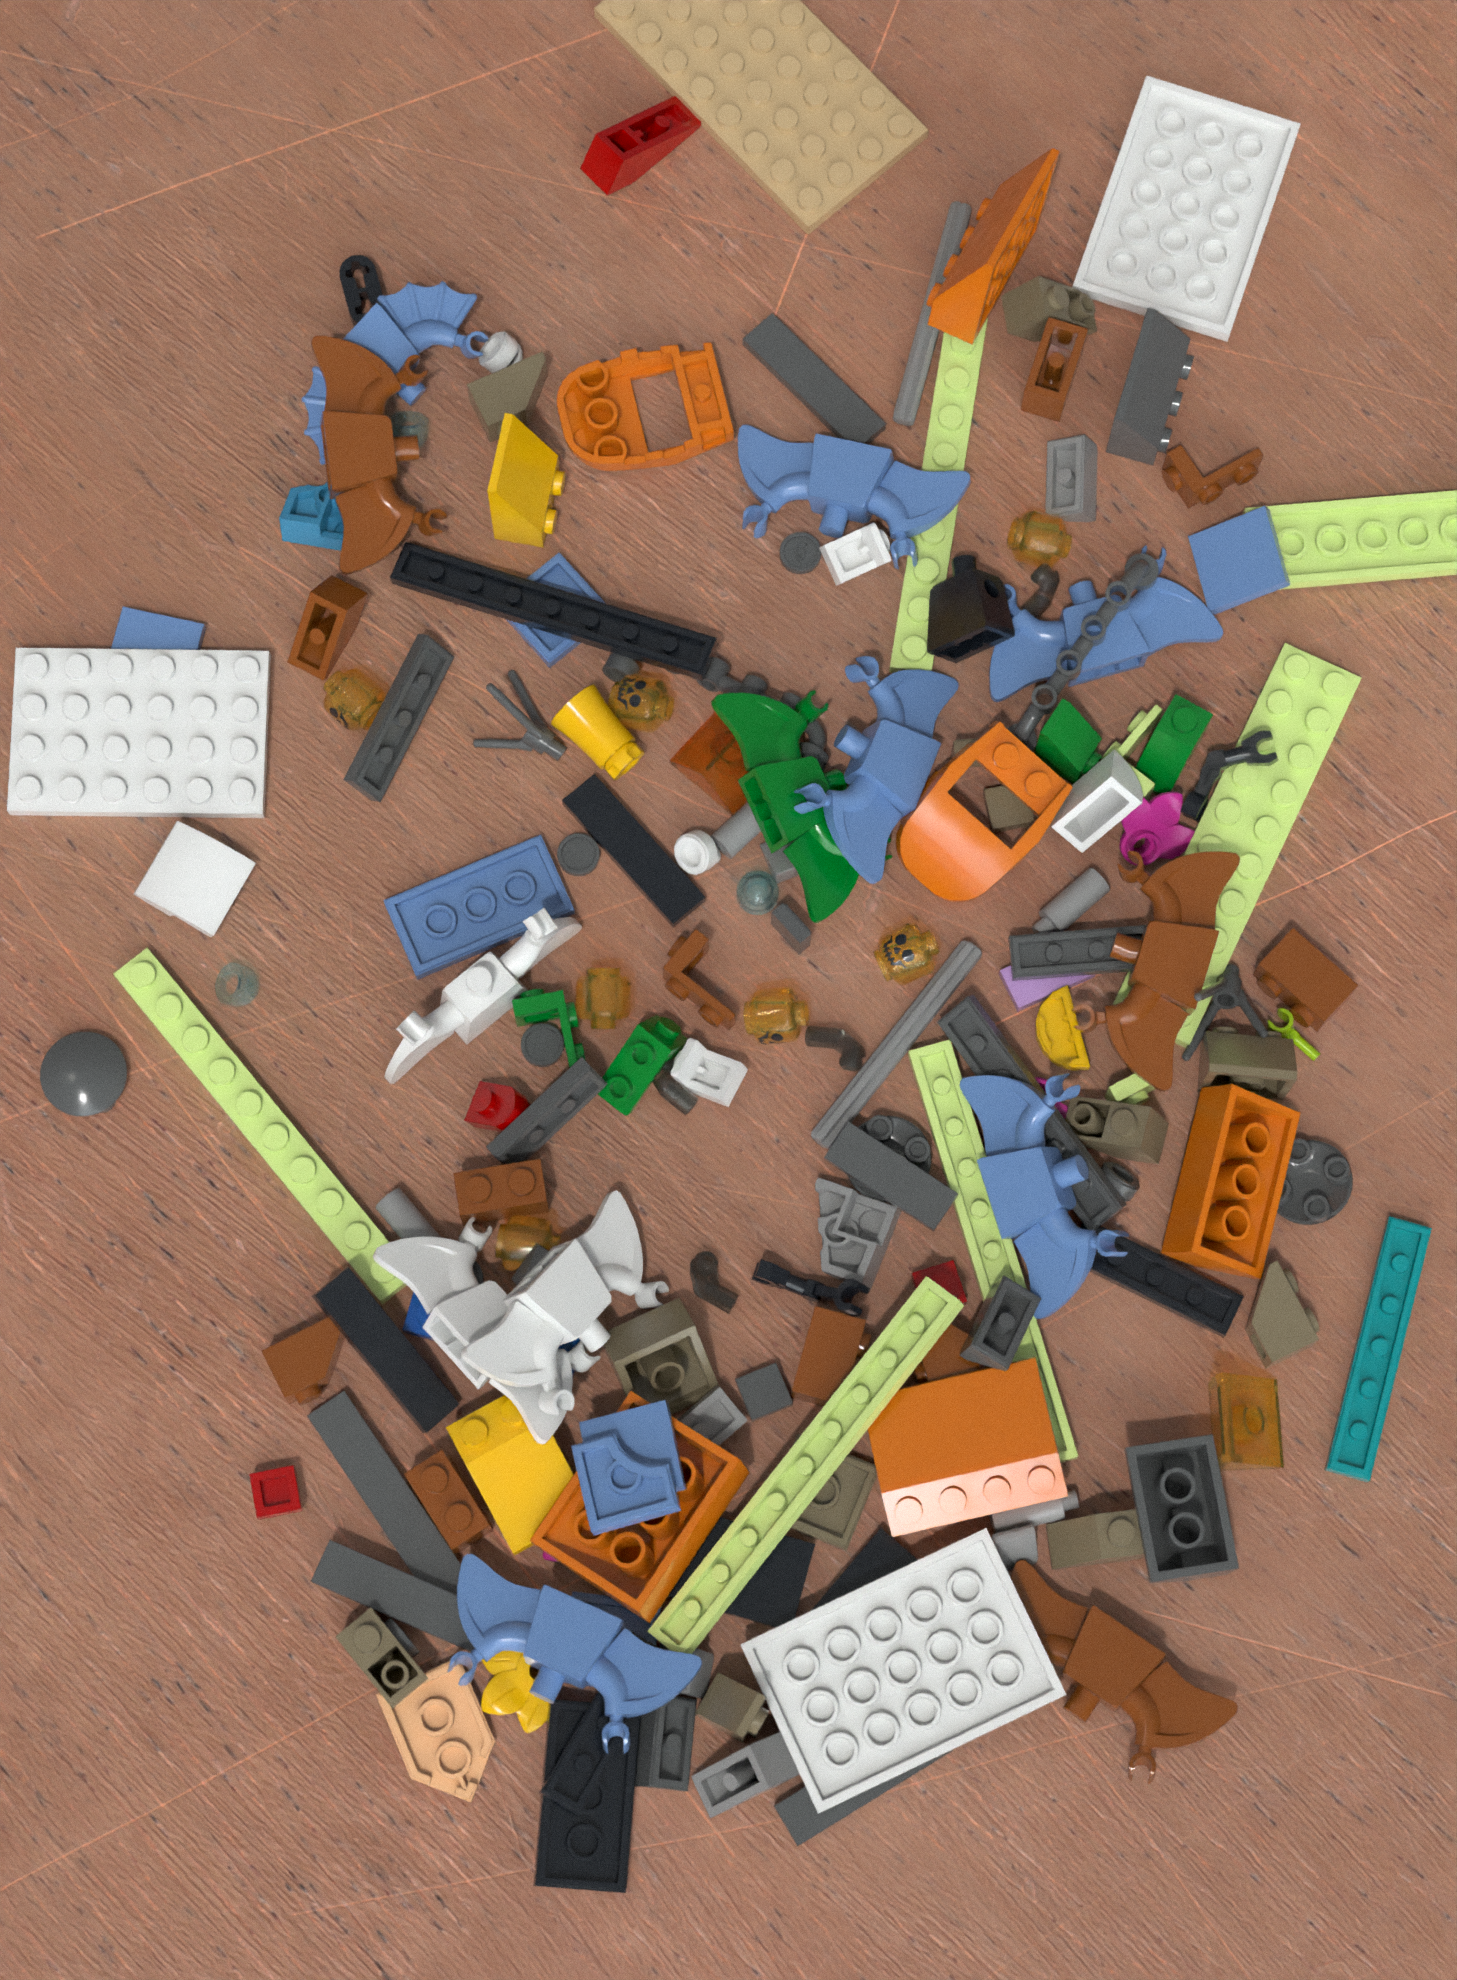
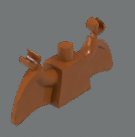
[311,335,447,575]
[1072,851,1240,1092]
[1010,1560,1238,1785]

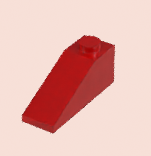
[580,96,702,196]

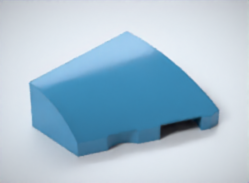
[279,483,343,551]

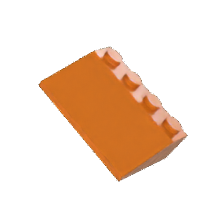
[926,148,1060,344]
[868,1357,1068,1537]
[529,1391,750,1623]

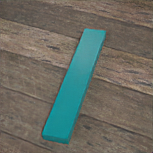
[1324,1216,1432,1482]

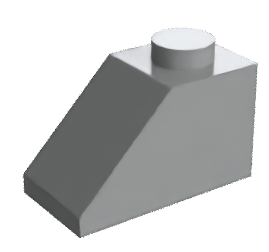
[691,1732,800,1818]

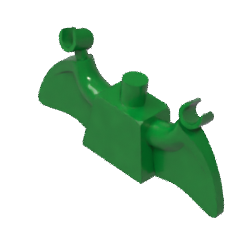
[711,690,893,923]

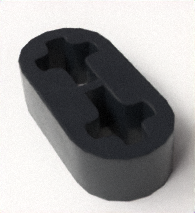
[339,255,383,326]

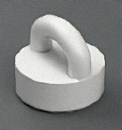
[479,331,522,373]
[674,830,721,875]

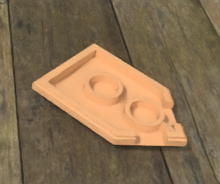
[376,1661,495,1802]

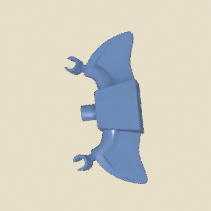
[738,425,971,570]
[989,545,1223,702]
[794,656,959,884]
[959,1073,1129,1319]
[447,1554,702,1753]

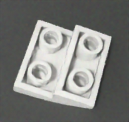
[134,821,256,937]

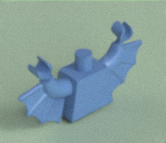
[302,281,488,465]

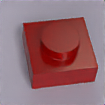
[911,1260,967,1305]
[249,1465,303,1520]

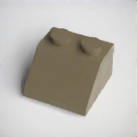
[1197,1027,1297,1100]
[603,1298,719,1415]

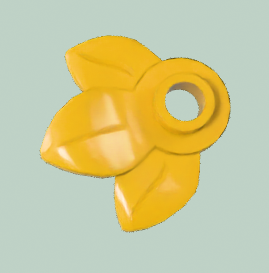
[481,1651,549,1733]

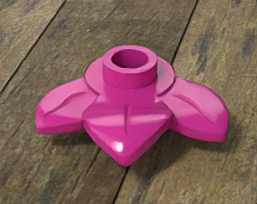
[1119,792,1195,865]

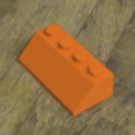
[1161,1084,1301,1279]

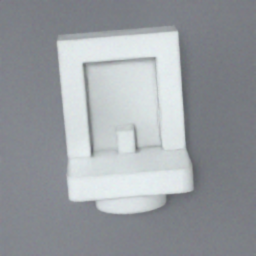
[819,523,891,586]
[671,1038,748,1107]

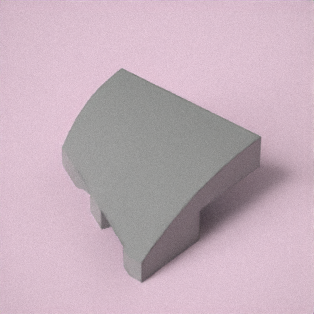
[815,1177,901,1292]

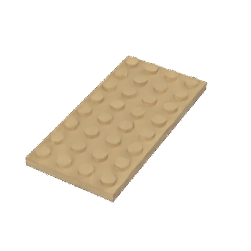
[594,0,928,235]

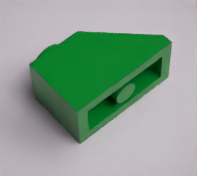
[1135,694,1213,795]
[1034,698,1103,784]

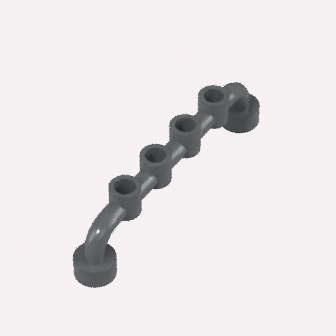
[1008,553,1159,753]
[602,653,829,771]

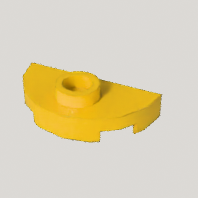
[1035,985,1090,1071]

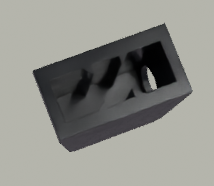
[927,555,1015,663]

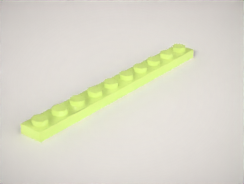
[889,318,988,673]
[113,948,406,1305]
[908,1039,1078,1463]
[647,1276,964,1654]

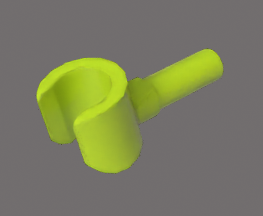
[1267,1008,1321,1061]

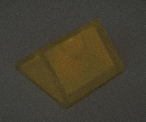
[1208,1372,1284,1471]

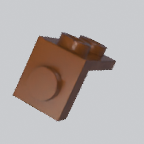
[1162,445,1263,509]
[663,929,735,1030]

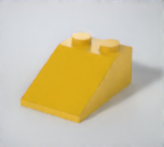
[487,413,566,548]
[446,1395,574,1556]

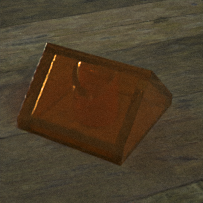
[669,712,749,816]

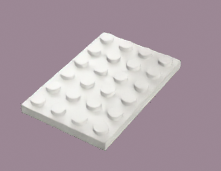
[1072,75,1301,342]
[7,648,271,818]
[741,1528,1066,1814]

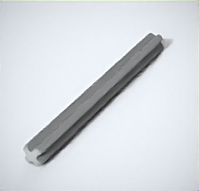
[893,201,972,426]
[811,940,982,1149]

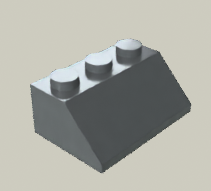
[1106,308,1194,466]
[1124,1434,1239,1583]

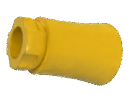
[551,684,645,781]

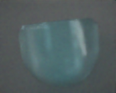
[390,411,429,448]
[736,870,779,915]
[215,963,260,1007]

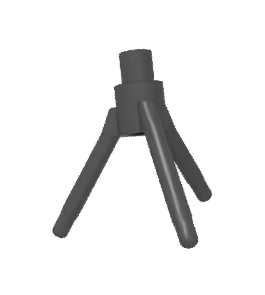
[473,670,567,761]
[1182,964,1268,1061]

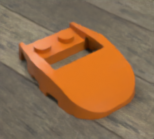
[557,342,734,471]
[896,721,1073,902]

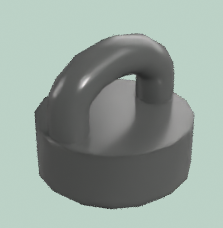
[1101,1162,1140,1202]

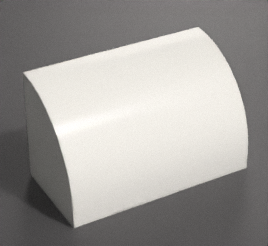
[1051,749,1143,853]

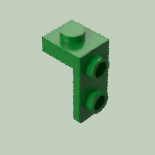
[512,989,586,1068]
[598,1015,688,1116]

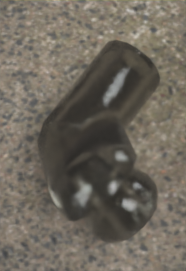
[1019,563,1061,619]
[805,1025,866,1071]
[652,1059,698,1115]
[689,1251,739,1314]

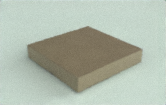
[790,1434,877,1551]

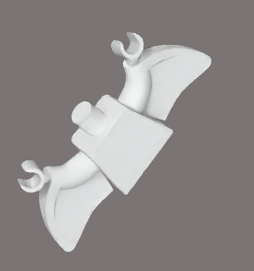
[384,907,582,1084]
[461,1191,669,1415]
[373,1217,601,1444]

